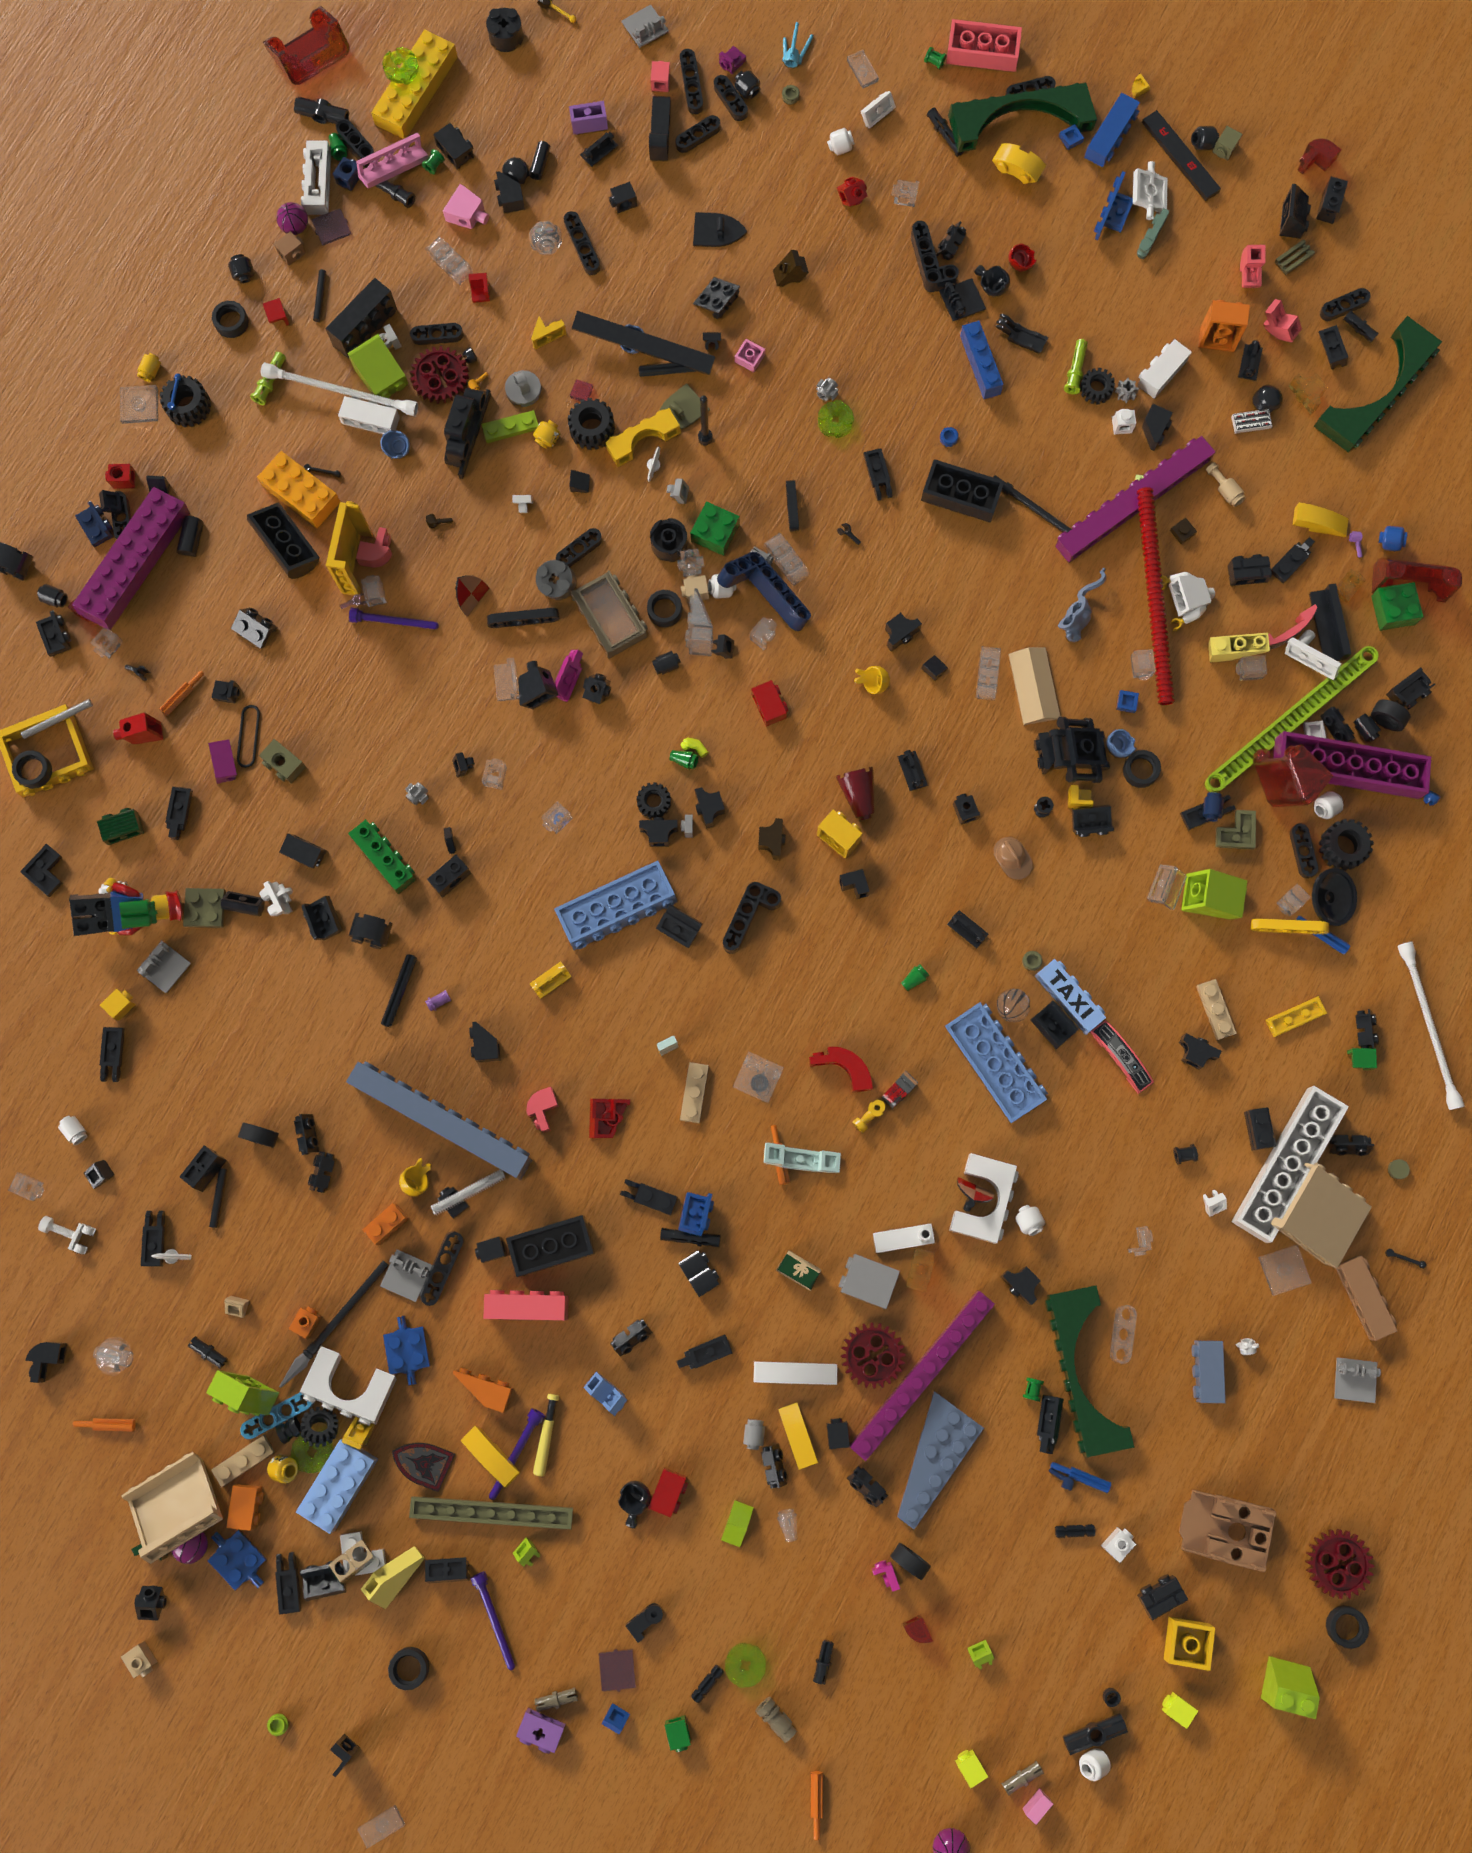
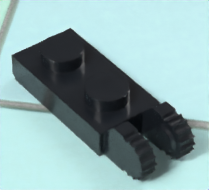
[863,448,893,501]
[1180,795,1236,831]
[99,1027,125,1082]
[620,1179,678,1215]
[141,1211,165,1267]
[275,1552,301,1615]

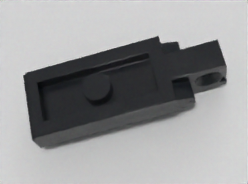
[1271,537,1315,584]
[165,787,193,840]
[676,1335,732,1369]
[1037,1395,1064,1454]

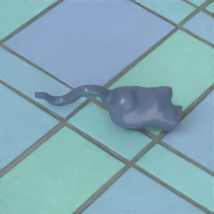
[1058,568,1107,642]

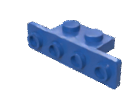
[1094,171,1133,240]

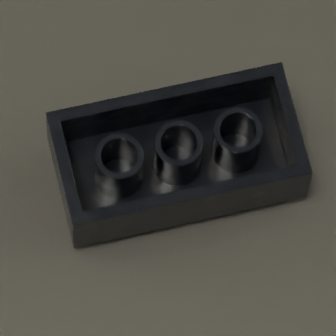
[325,278,397,359]
[921,459,1004,523]
[506,1215,595,1277]

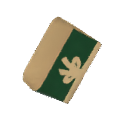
[776,1251,821,1291]
[328,1539,374,1585]

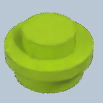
[267,1713,289,1736]

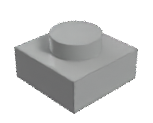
[681,815,693,838]

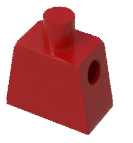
[113,712,164,744]

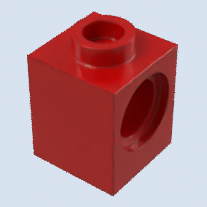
[105,464,136,489]

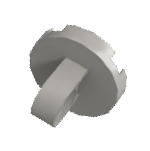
[505,370,542,407]

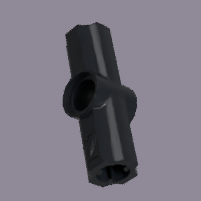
[294,96,350,124]
[1062,1713,1128,1755]

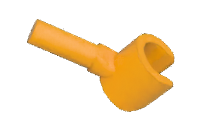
[468,372,489,390]

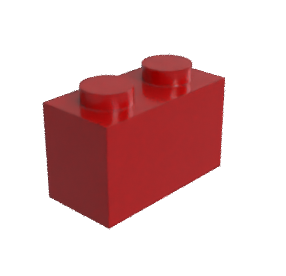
[751,680,789,727]
[648,1467,688,1518]

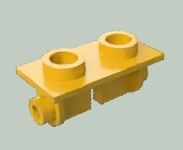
[529,961,572,999]

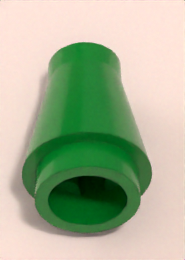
[328,133,348,161]
[669,750,699,770]
[901,964,930,991]

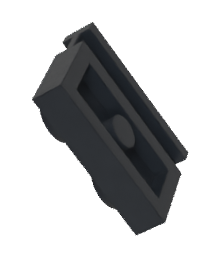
[656,904,703,948]

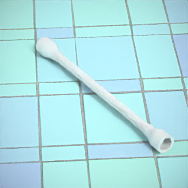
[261,362,419,417]
[1397,942,1465,1110]

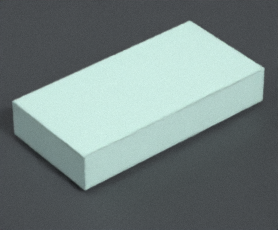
[657,1036,679,1056]

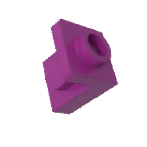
[719,46,746,74]

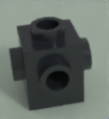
[582,673,611,704]
[134,1585,167,1621]

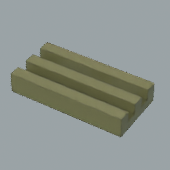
[1275,239,1315,275]

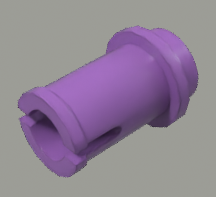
[425,990,451,1011]

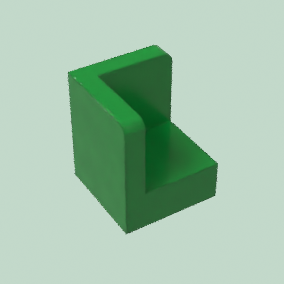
[1347,1048,1377,1070]

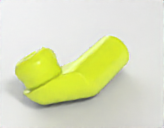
[681,737,709,758]

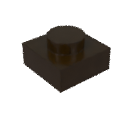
[1170,518,1197,544]

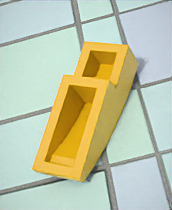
[1293,502,1349,537]
[778,1402,818,1470]
[461,1426,520,1488]

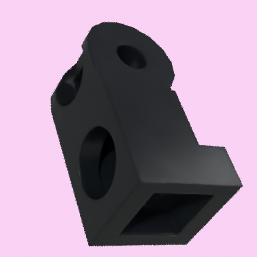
[626,1603,663,1643]

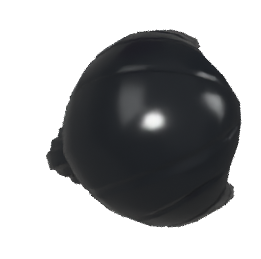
[974,265,1010,297]
[618,1481,651,1529]

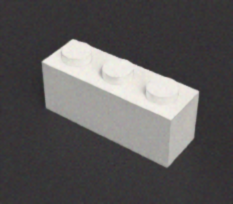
[1138,339,1192,399]
[338,396,400,434]

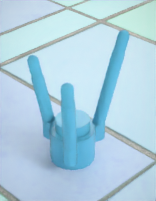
[782,22,814,68]

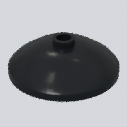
[1312,868,1357,926]

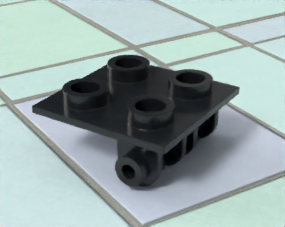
[693,277,740,319]
[939,278,986,322]

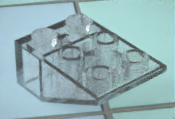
[685,588,714,656]

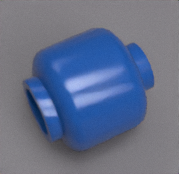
[1378,526,1408,551]

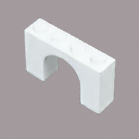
[949,1153,1019,1244]
[300,1346,397,1426]

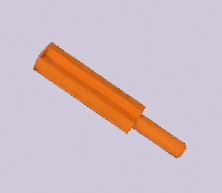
[159,671,204,717]
[771,1125,791,1185]
[73,1418,136,1432]
[811,1771,823,1841]

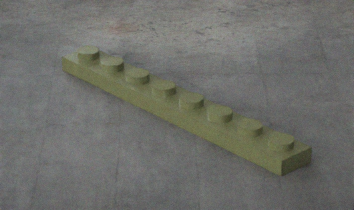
[409,1496,573,1530]

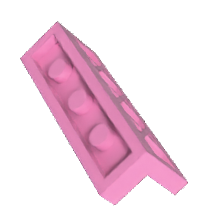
[356,133,428,189]

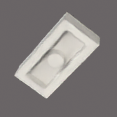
[861,91,896,128]

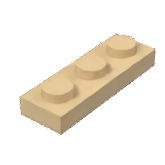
[1196,979,1237,1040]
[680,1062,709,1123]
[211,1435,275,1487]

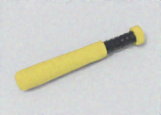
[533,1394,560,1477]

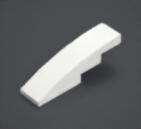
[754,1362,837,1385]

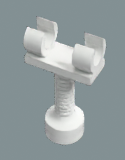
[38,1216,96,1254]

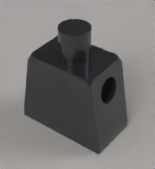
[518,661,558,709]

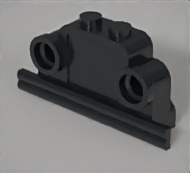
[444,387,491,479]

